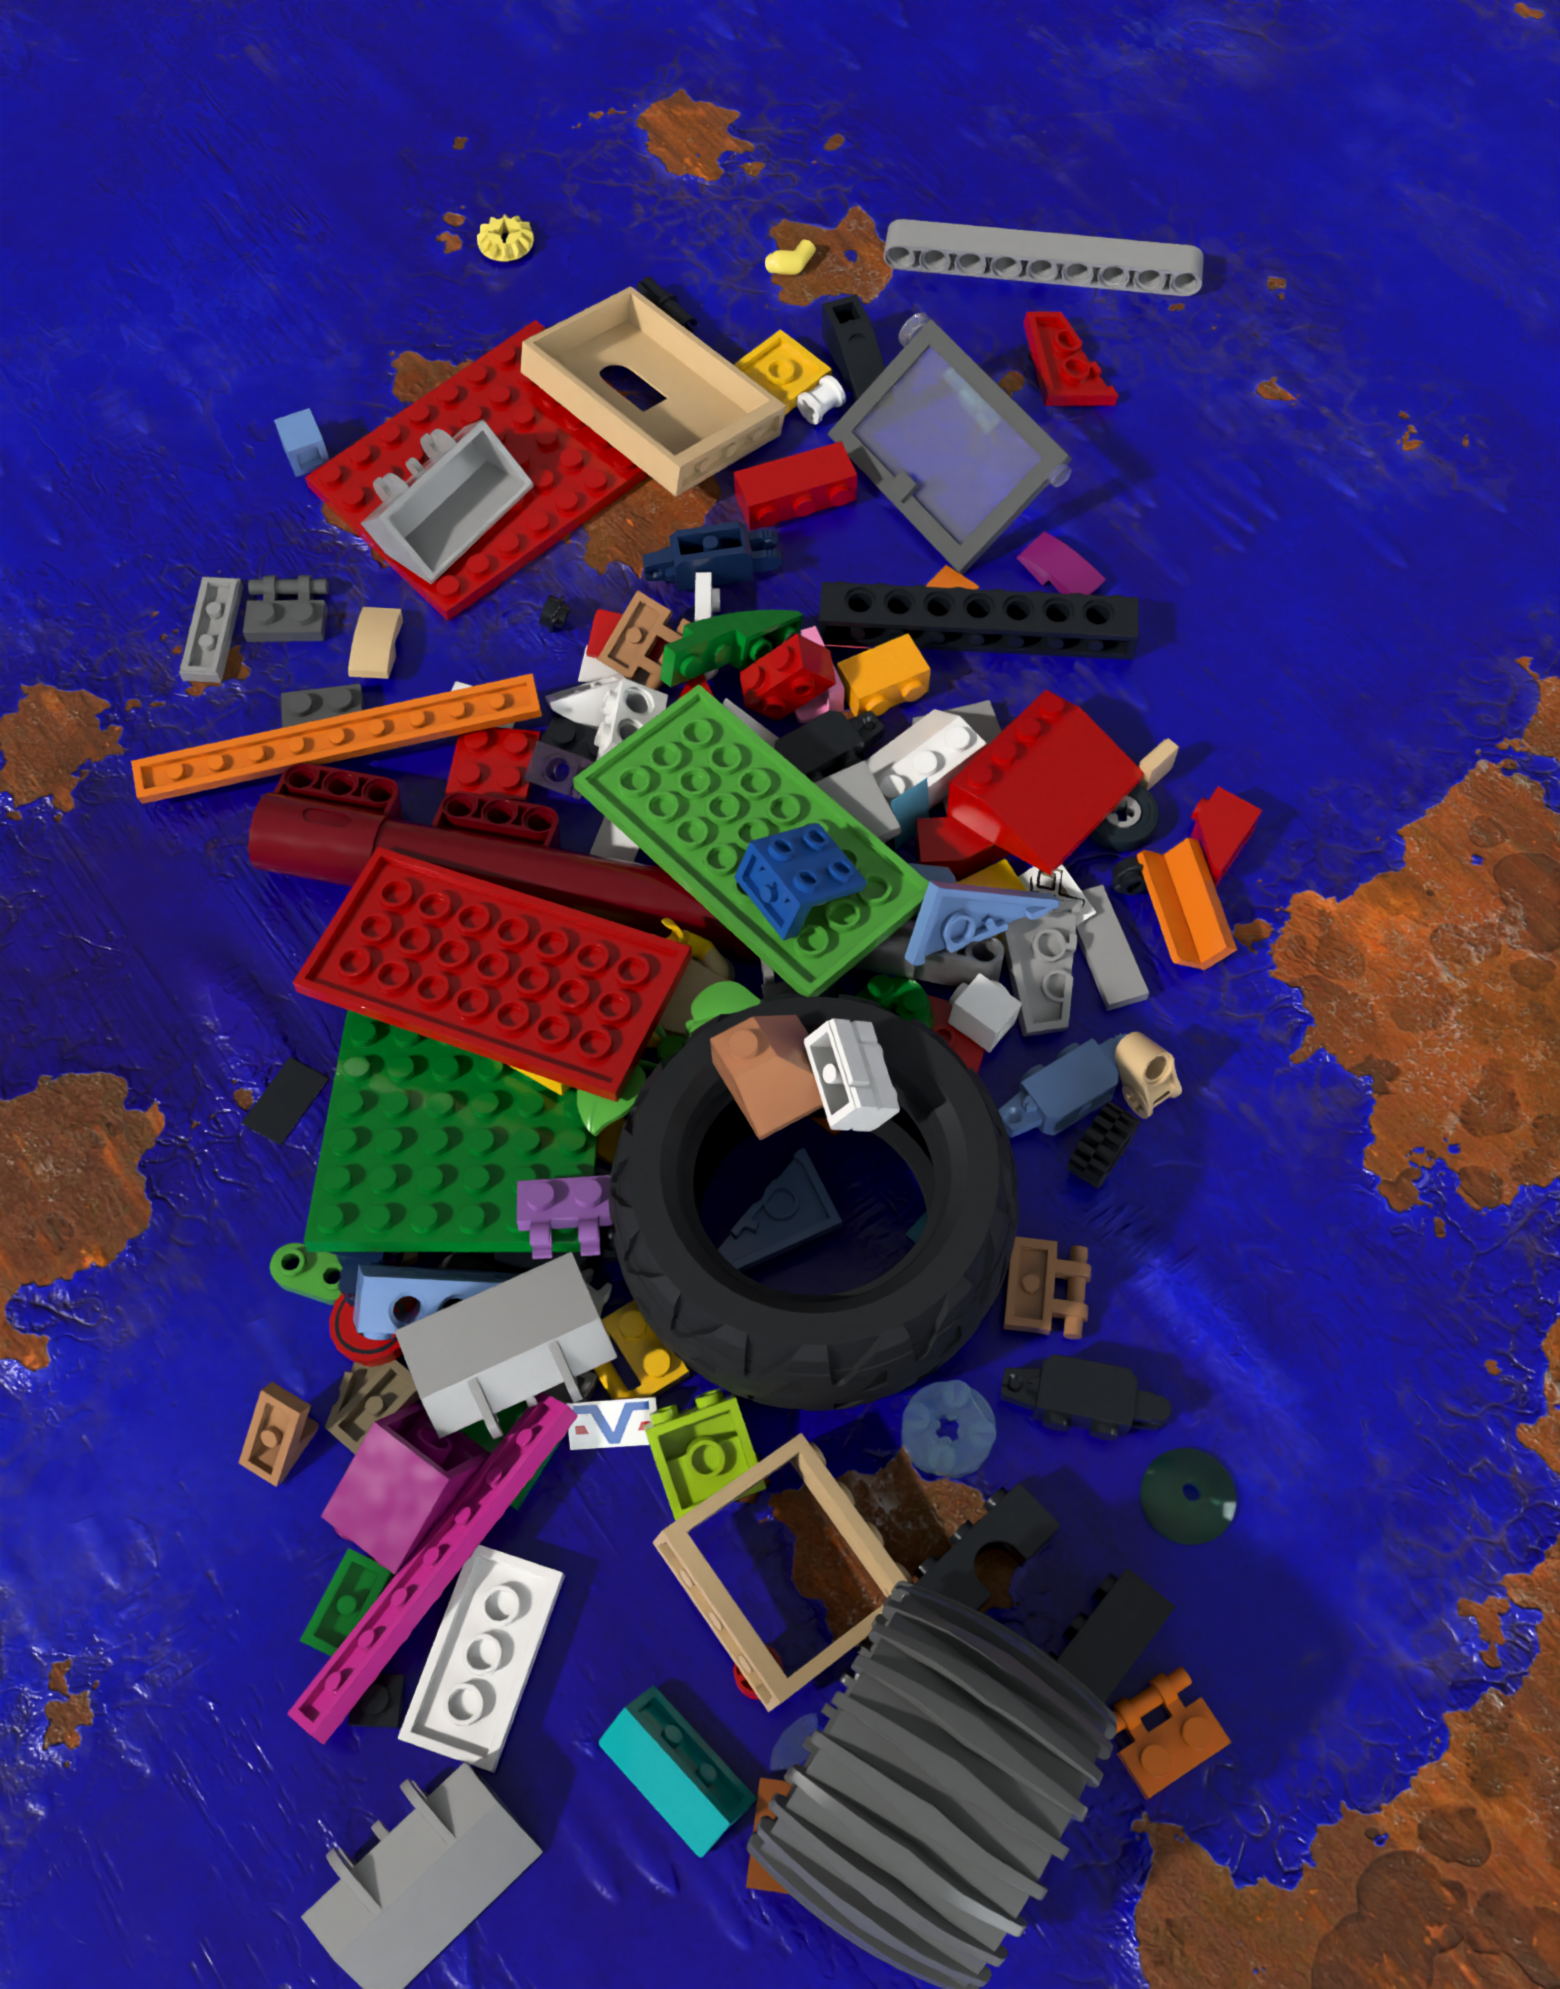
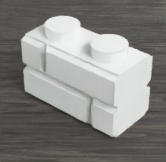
[804,1018,900,1132]

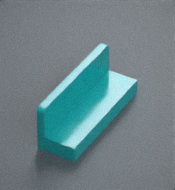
[599,1685,757,1857]

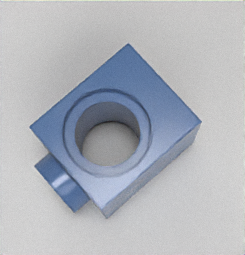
[274,408,330,477]

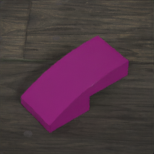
[1017,532,1106,595]

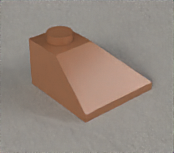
[710,1015,824,1140]

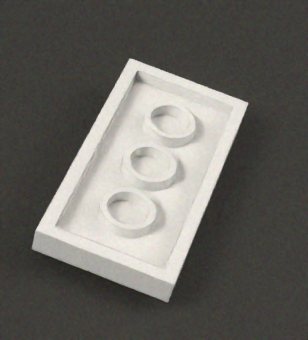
[398,1545,565,1773]

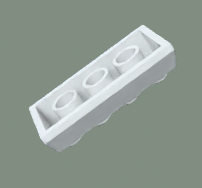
[866,709,987,844]

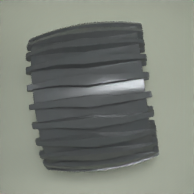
[747,1581,1117,1989]

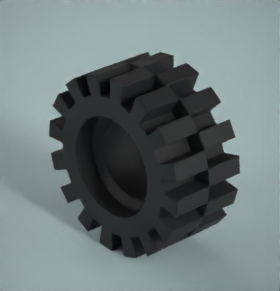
[1066,1101,1141,1189]

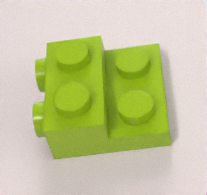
[643,1388,767,1521]

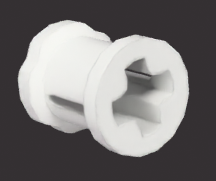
[796,375,846,425]

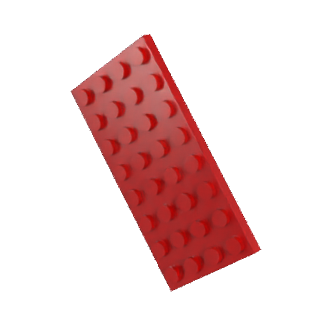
[293,847,693,1103]

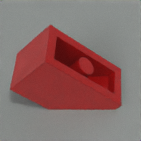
[1191,786,1262,888]

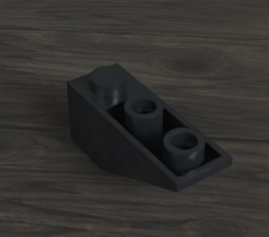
[822,294,896,412]

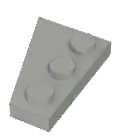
[1000,899,1081,1037]

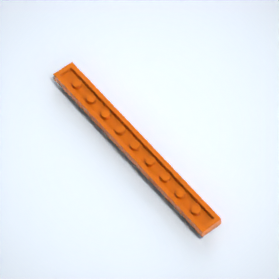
[131,673,542,804]

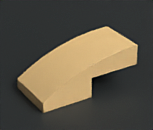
[348,607,403,679]

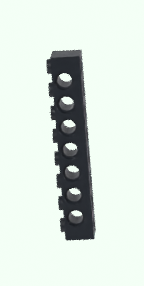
[819,581,1139,660]

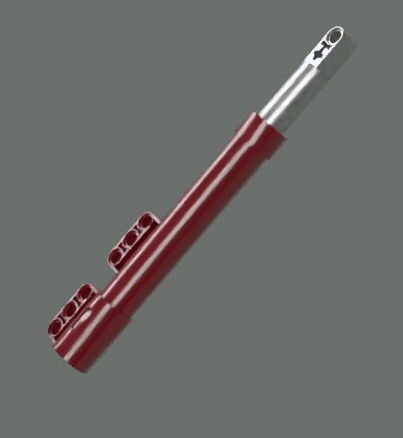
[248,763,1004,987]

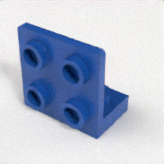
[734,823,867,941]

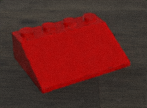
[947,689,1144,876]

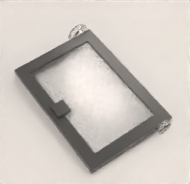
[827,313,1072,575]

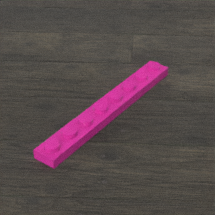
[287,1392,578,1745]

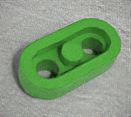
[270,1243,342,1305]

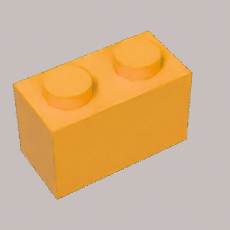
[837,633,931,717]

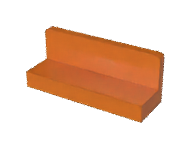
[1136,838,1237,970]

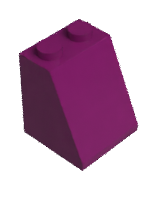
[321,1401,491,1575]

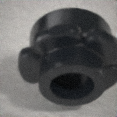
[539,595,570,633]
[1111,857,1147,896]

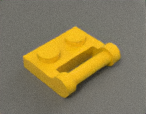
[594,1300,690,1400]

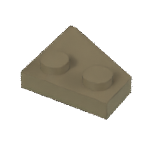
[325,1359,420,1455]

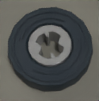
[1090,784,1159,852]

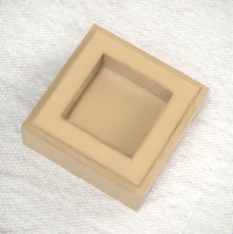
[1139,738,1179,790]

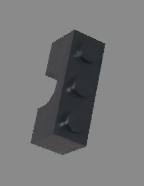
[914,1483,1061,1611]

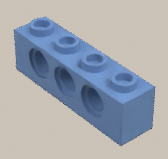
[353,1264,523,1340]

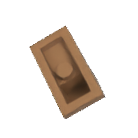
[238,1382,319,1487]

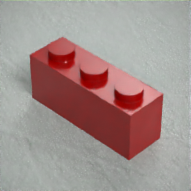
[734,441,857,531]

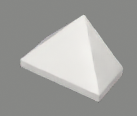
[545,673,625,730]

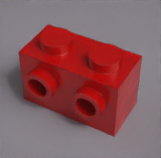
[740,633,836,721]

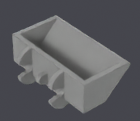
[360,419,534,585]
[395,1252,618,1439]
[301,1762,543,1989]

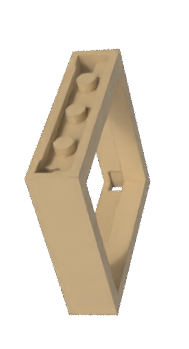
[652,1433,914,1712]

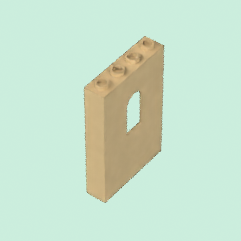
[521,287,786,496]

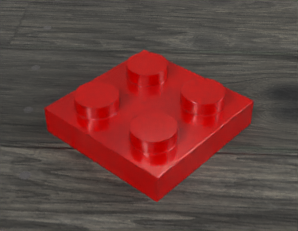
[445,727,541,803]

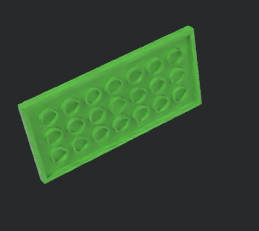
[573,684,929,997]

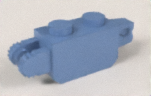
[998,1033,1126,1138]

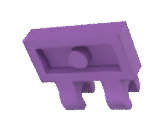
[517,1175,613,1259]

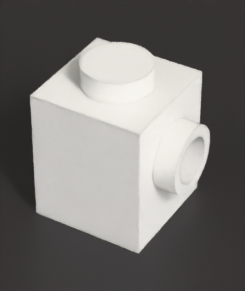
[948,973,1022,1053]

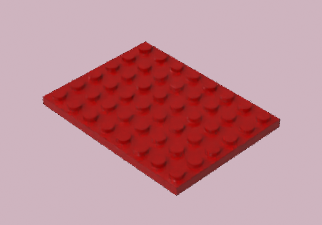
[305,320,649,621]

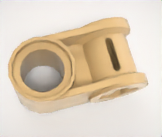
[1115,1031,1182,1119]

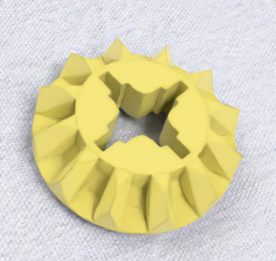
[477,214,534,261]

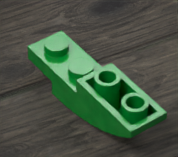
[660,610,803,687]

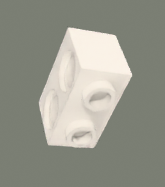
[594,678,668,760]

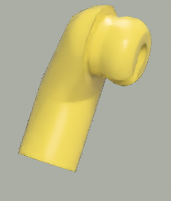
[765,240,816,276]

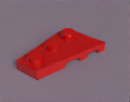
[1023,312,1119,406]

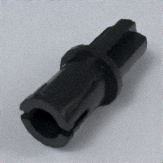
[636,276,697,333]

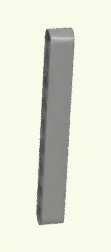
[883,219,1204,296]

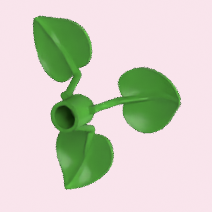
[577,981,760,1136]

